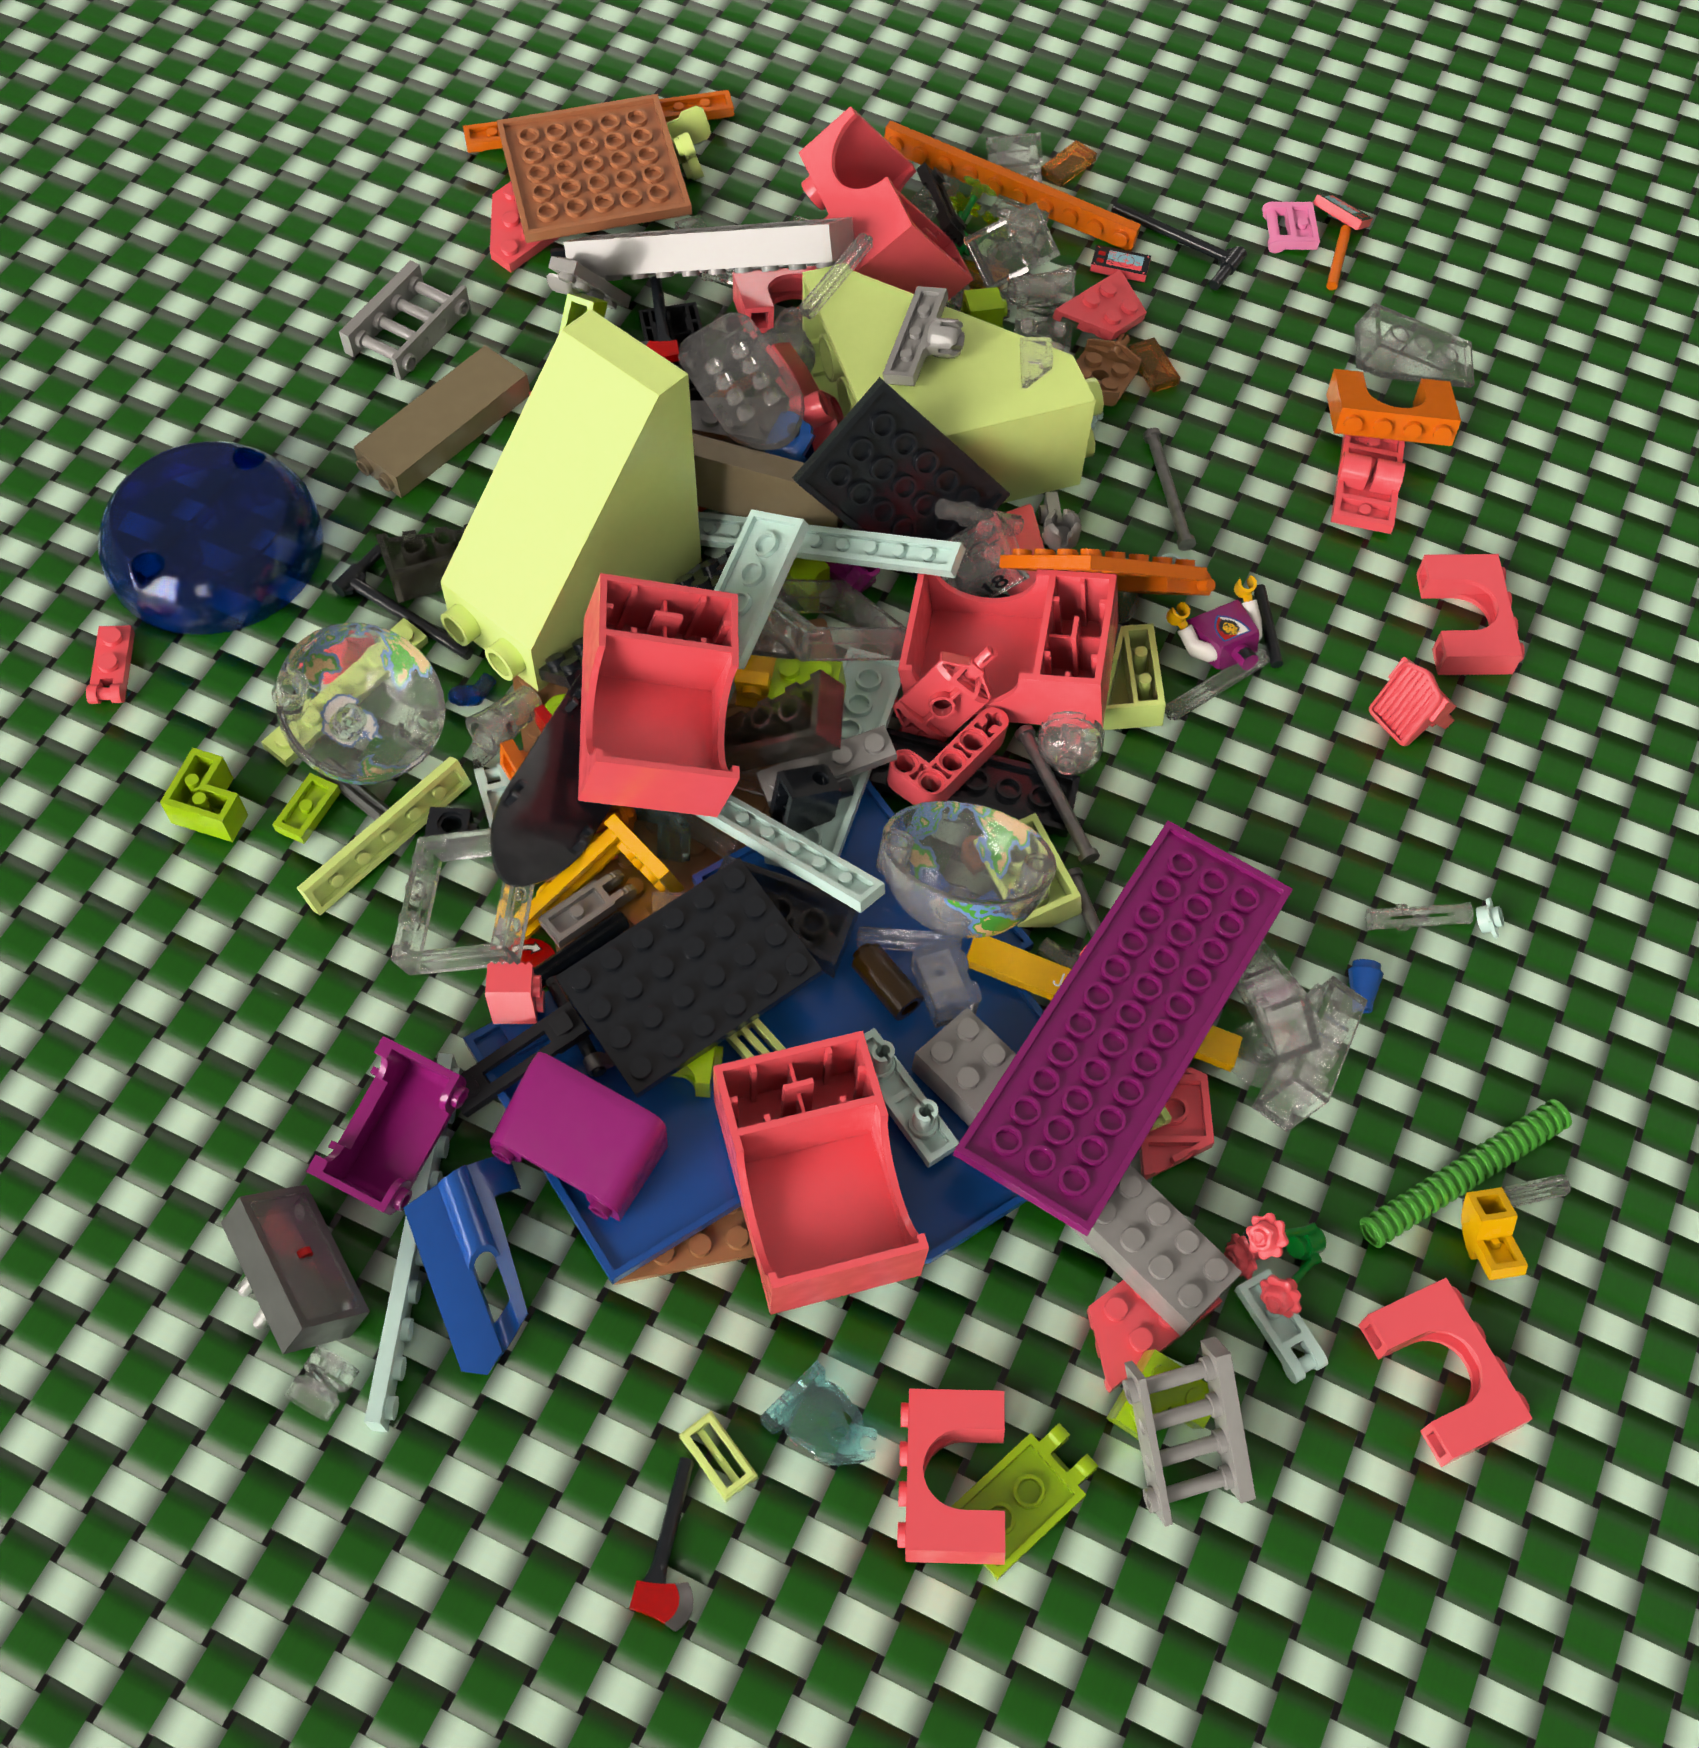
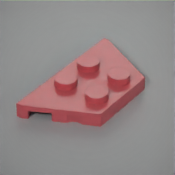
[1052,270,1147,341]
[1139,1067,1214,1180]
[1087,1280,1223,1393]

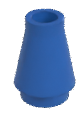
[1348,959,1384,1014]

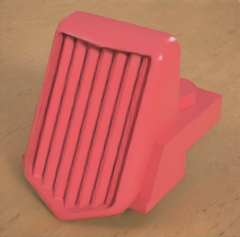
[1369,657,1457,747]

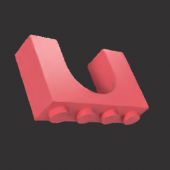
[733,264,840,335]
[1416,554,1525,675]
[1358,1278,1533,1467]
[897,1389,1005,1565]

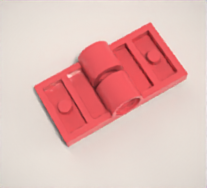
[1330,434,1405,534]

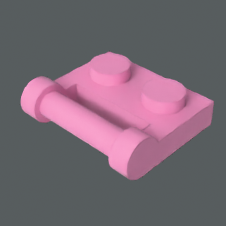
[1262,202,1320,254]

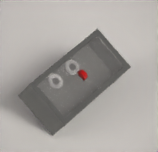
[221,1184,370,1354]

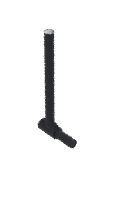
[1111,202,1247,290]
[332,545,473,660]

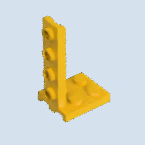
[506,813,685,940]

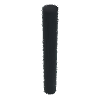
[1253,584,1283,668]

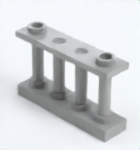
[339,260,471,380]
[1122,1336,1256,1527]

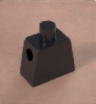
[769,764,854,833]

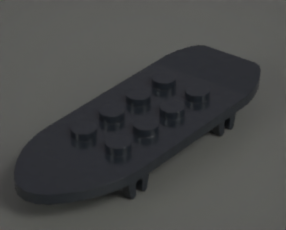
[490,673,612,887]

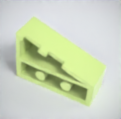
[1098,623,1166,731]

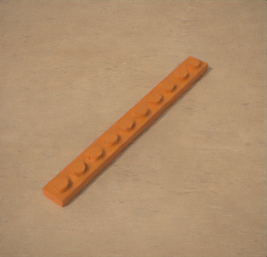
[463,90,734,153]
[884,120,1141,251]

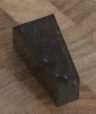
[724,669,845,772]

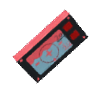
[1313,192,1373,230]
[1090,245,1151,283]

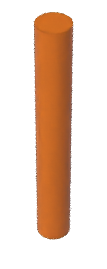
[1326,225,1352,290]

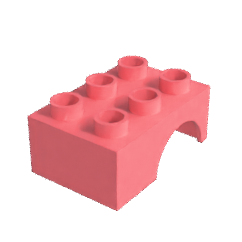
[799,106,974,300]
[898,569,1119,730]
[578,573,740,817]
[713,1031,929,1315]

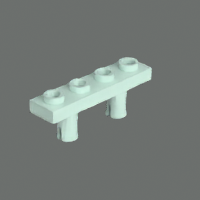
[864,1028,959,1168]

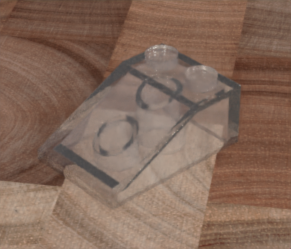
[963,202,1061,288]

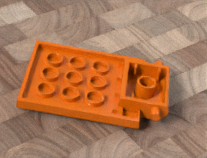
[999,549,1215,596]

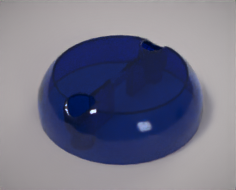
[97,441,324,635]

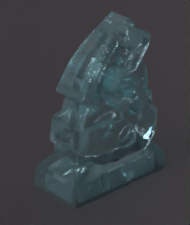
[760,1360,877,1466]

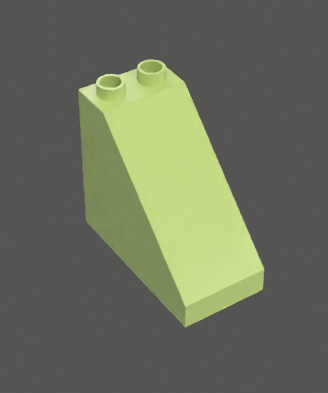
[802,265,1104,503]
[440,309,702,692]

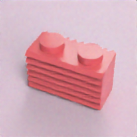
[485,961,545,1024]

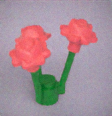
[1224,1213,1326,1318]

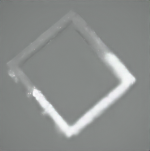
[763,579,907,661]
[390,828,535,976]

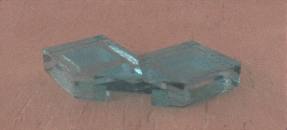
[634,807,691,862]

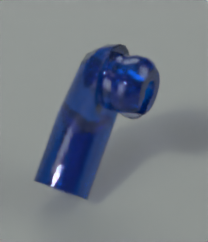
[448,673,496,707]

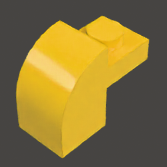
[734,655,776,710]
[1461,1187,1528,1280]

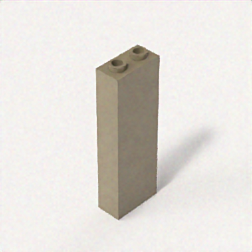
[354,345,530,498]
[693,433,844,528]

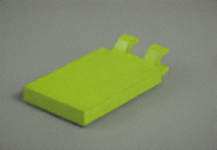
[951,1423,1098,1580]

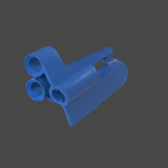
[403,1156,528,1375]

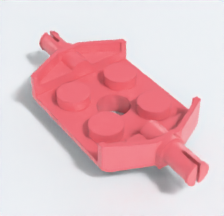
[893,645,998,742]

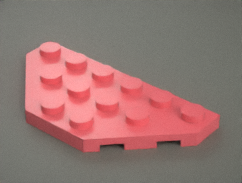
[490,181,560,273]

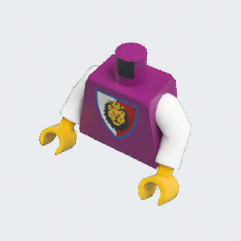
[1166,575,1262,670]

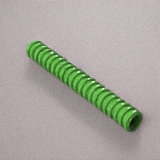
[1360,1099,1572,1248]

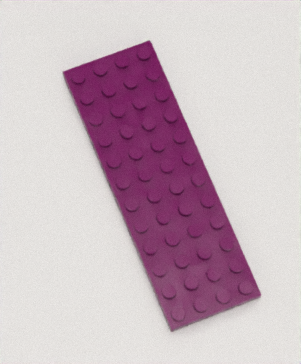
[953,820,1293,1236]

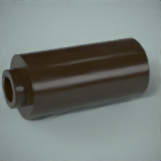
[851,943,924,1021]

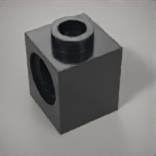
[424,807,480,855]

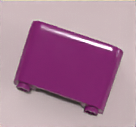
[306,1036,469,1215]
[490,1052,668,1222]

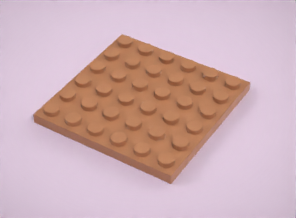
[497,94,692,243]

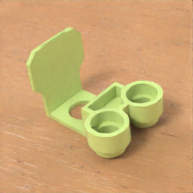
[667,105,711,180]

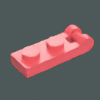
[86,625,135,704]

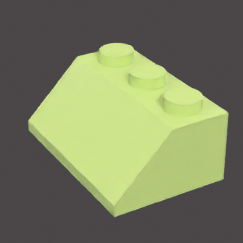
[974,813,1082,927]

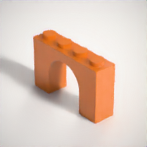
[1326,369,1461,446]

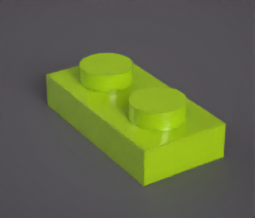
[272,773,341,844]

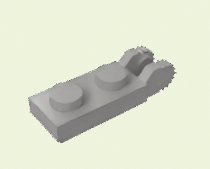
[538,869,637,948]

